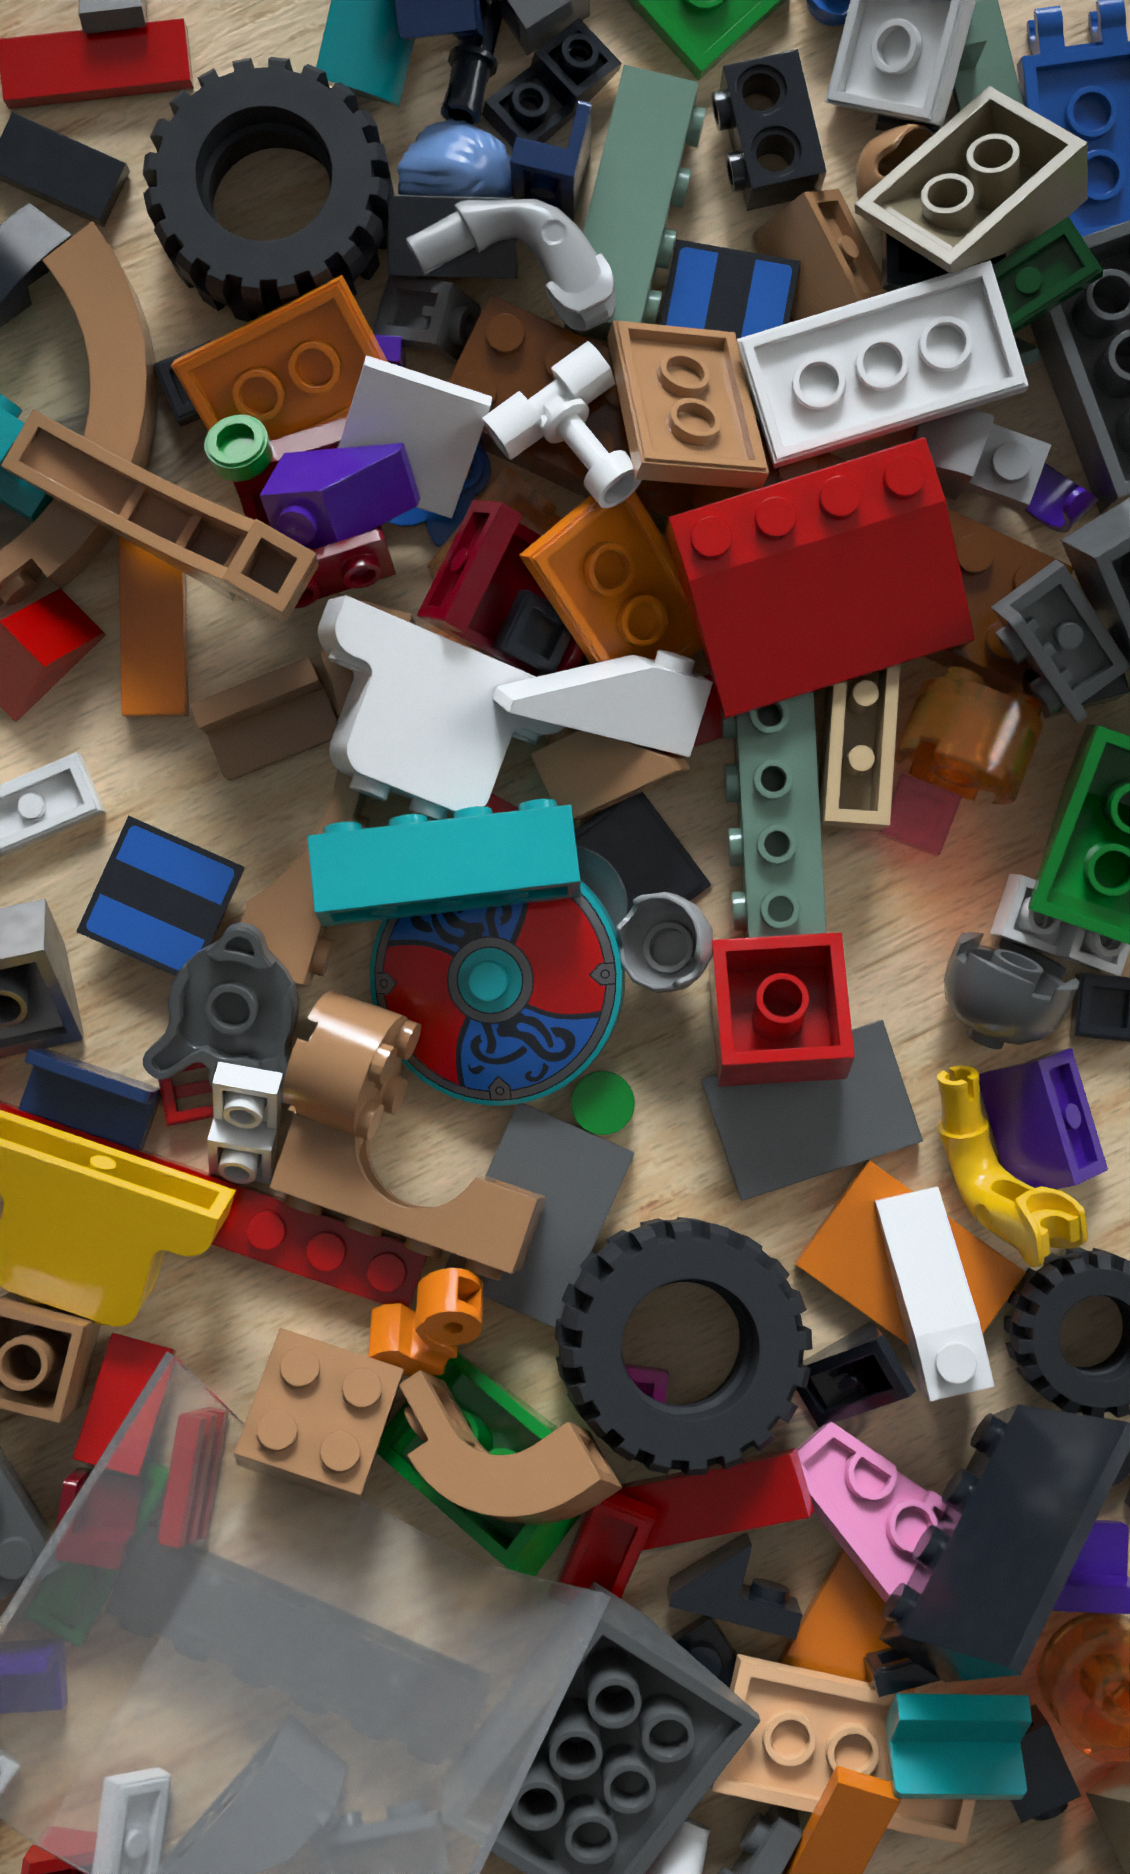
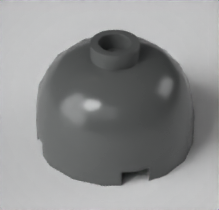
[944,932,1079,1049]

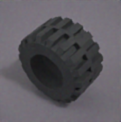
[1003,1247,1130,1418]

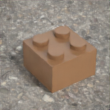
[234,1328,404,1506]

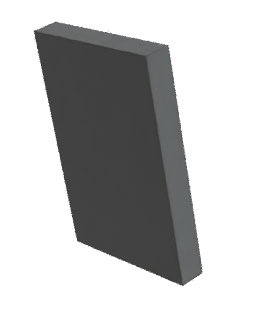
[700,1020,923,1201]
[444,1103,635,1328]

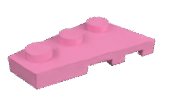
[797,1422,947,1603]

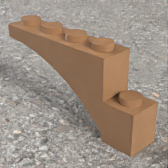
[1,409,319,623]

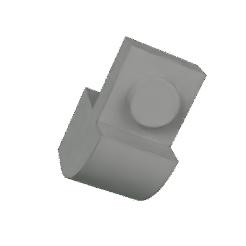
[911,409,1051,511]

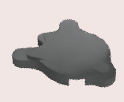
[143,922,299,1104]

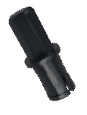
[440,0,502,125]

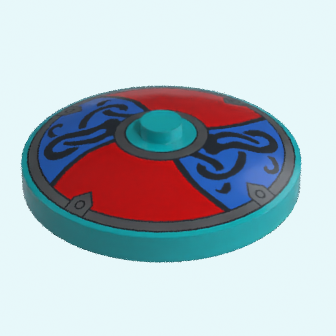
[370,880,625,1106]

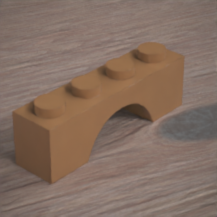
[269,1114,546,1280]

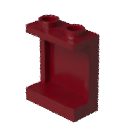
[232,417,396,609]
[416,500,587,677]

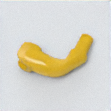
[937,1065,1088,1267]

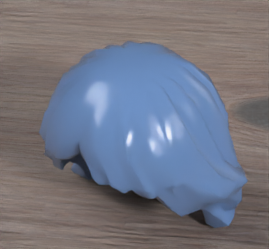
[397,118,512,198]

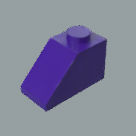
[260,443,421,549]

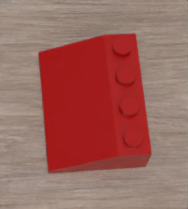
[665,437,975,720]

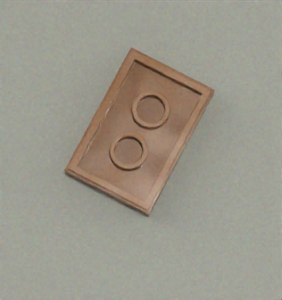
[607,320,769,489]

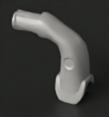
[406,199,616,333]

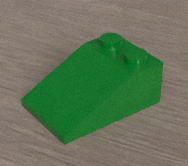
[1028,724,1130,945]
[377,1351,582,1577]

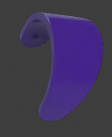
[1025,463,1100,533]

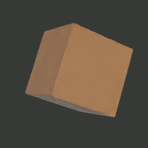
[0,1292,101,1423]

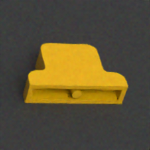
[0,1110,236,1327]

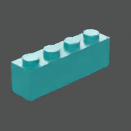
[307,799,581,927]

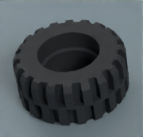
[142,57,394,322]
[555,1217,813,1476]

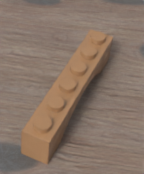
[241,593,416,986]

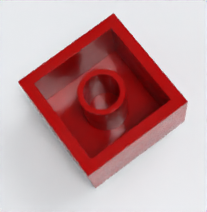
[708,932,855,1087]

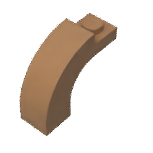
[399,1370,622,1525]

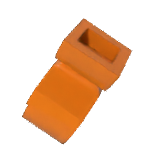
[368,1268,484,1377]

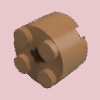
[283,990,421,1141]

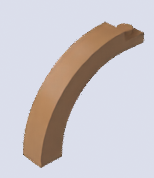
[0,221,158,606]

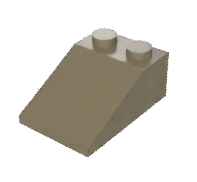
[854,86,1088,274]

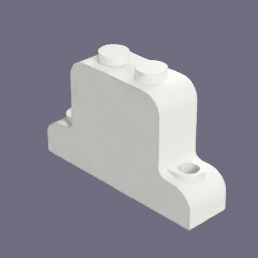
[318,595,565,821]

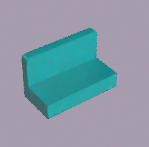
[885,1693,1032,1800]

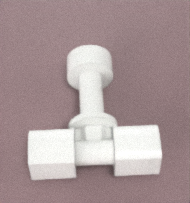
[482,341,641,508]

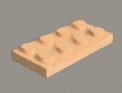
[711,1654,976,1846]

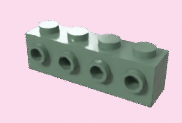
[564,65,707,341]
[720,692,827,938]

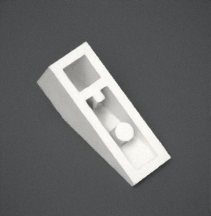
[493,650,713,757]
[874,1186,995,1401]

